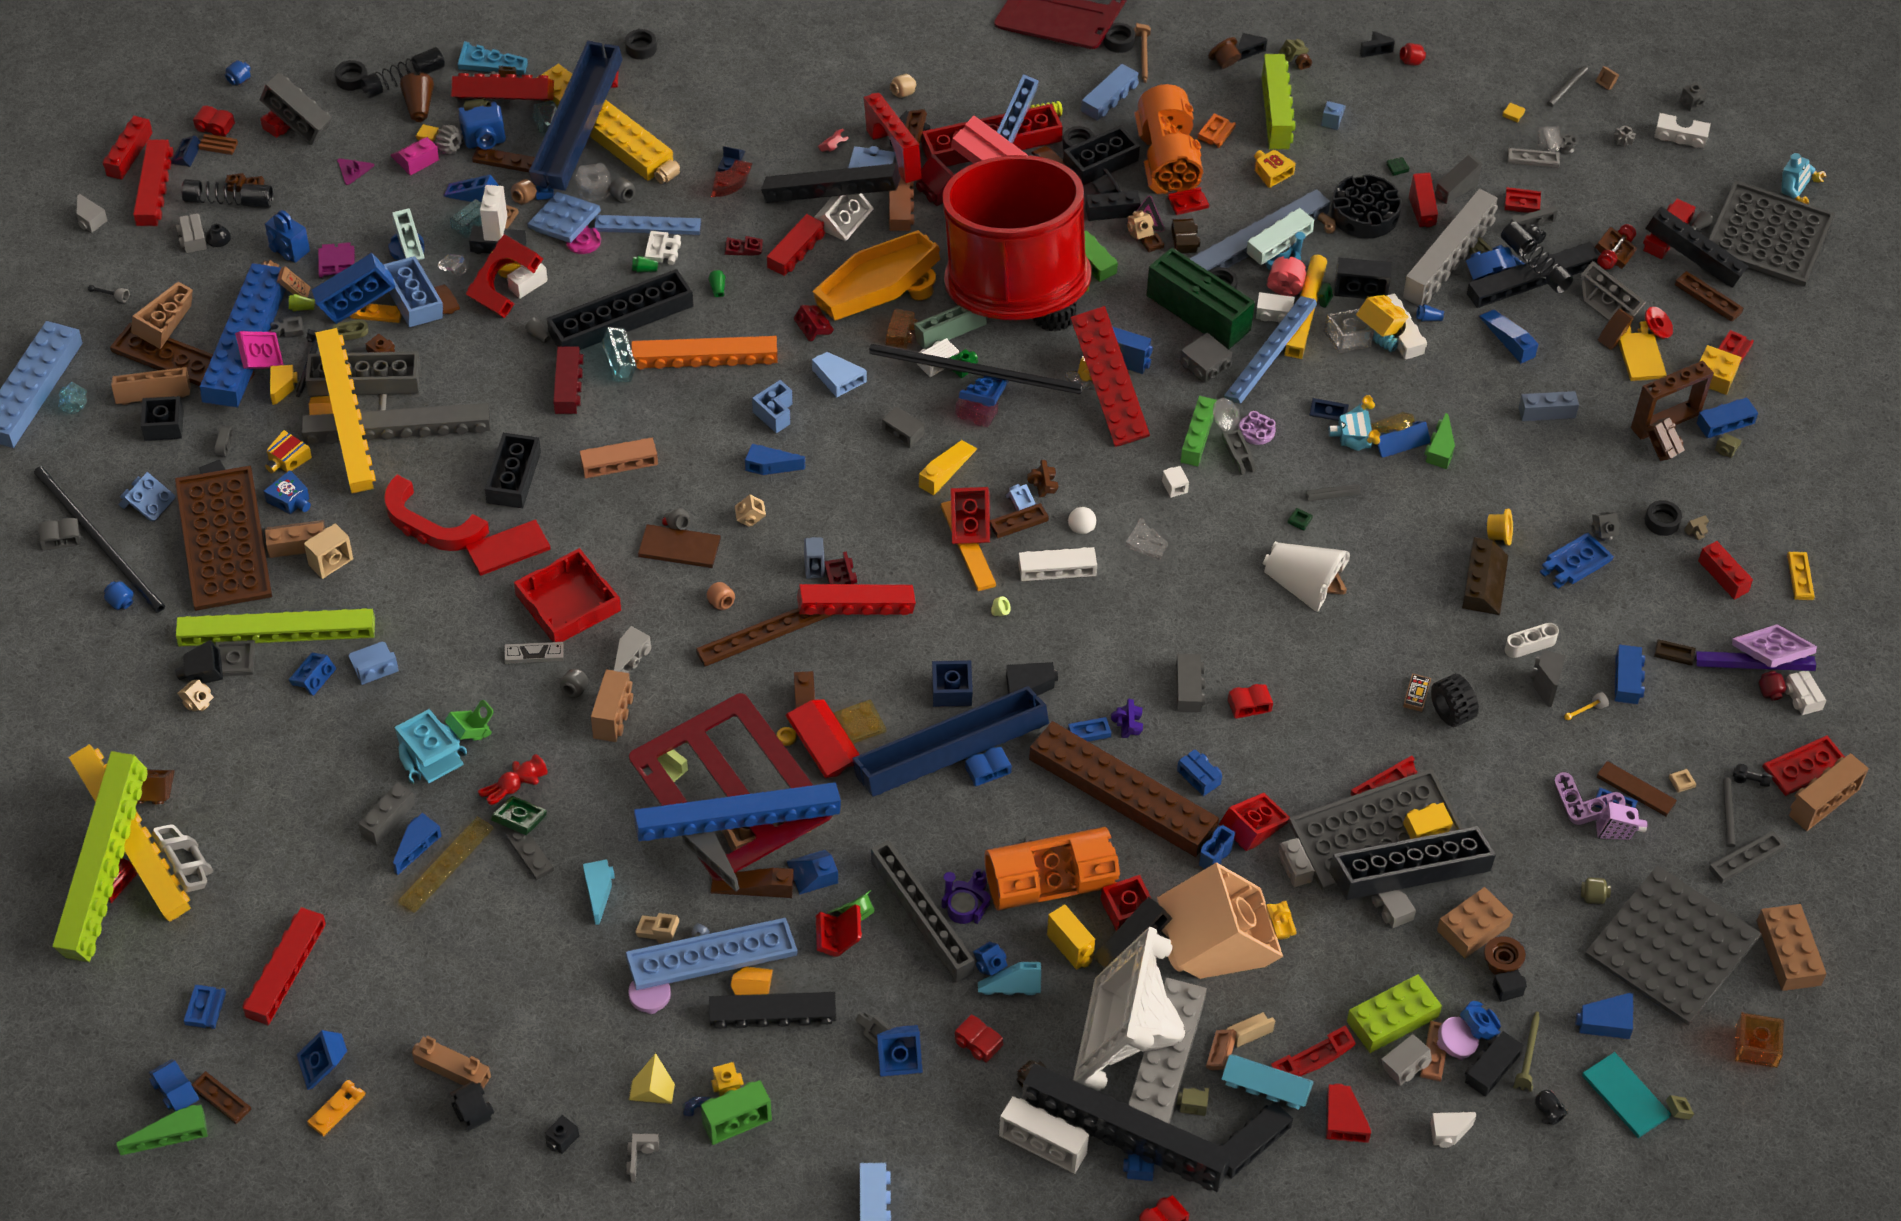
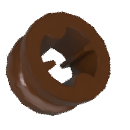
[1295,53,1312,70]

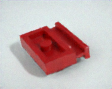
[1168,187,1209,215]
[1504,187,1541,213]
[1718,330,1754,365]

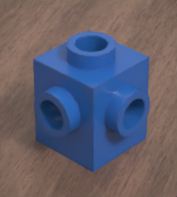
[973,942,1008,976]

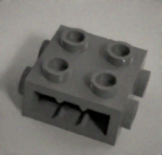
[1180,333,1232,382]

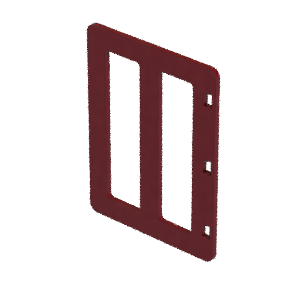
[629,693,832,881]

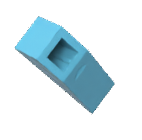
[978,962,1041,995]

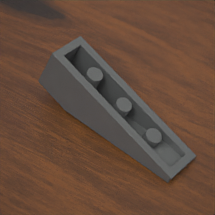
[682,831,739,891]

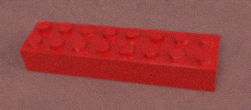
[922,104,1063,167]

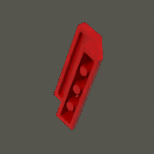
[785,699,860,778]

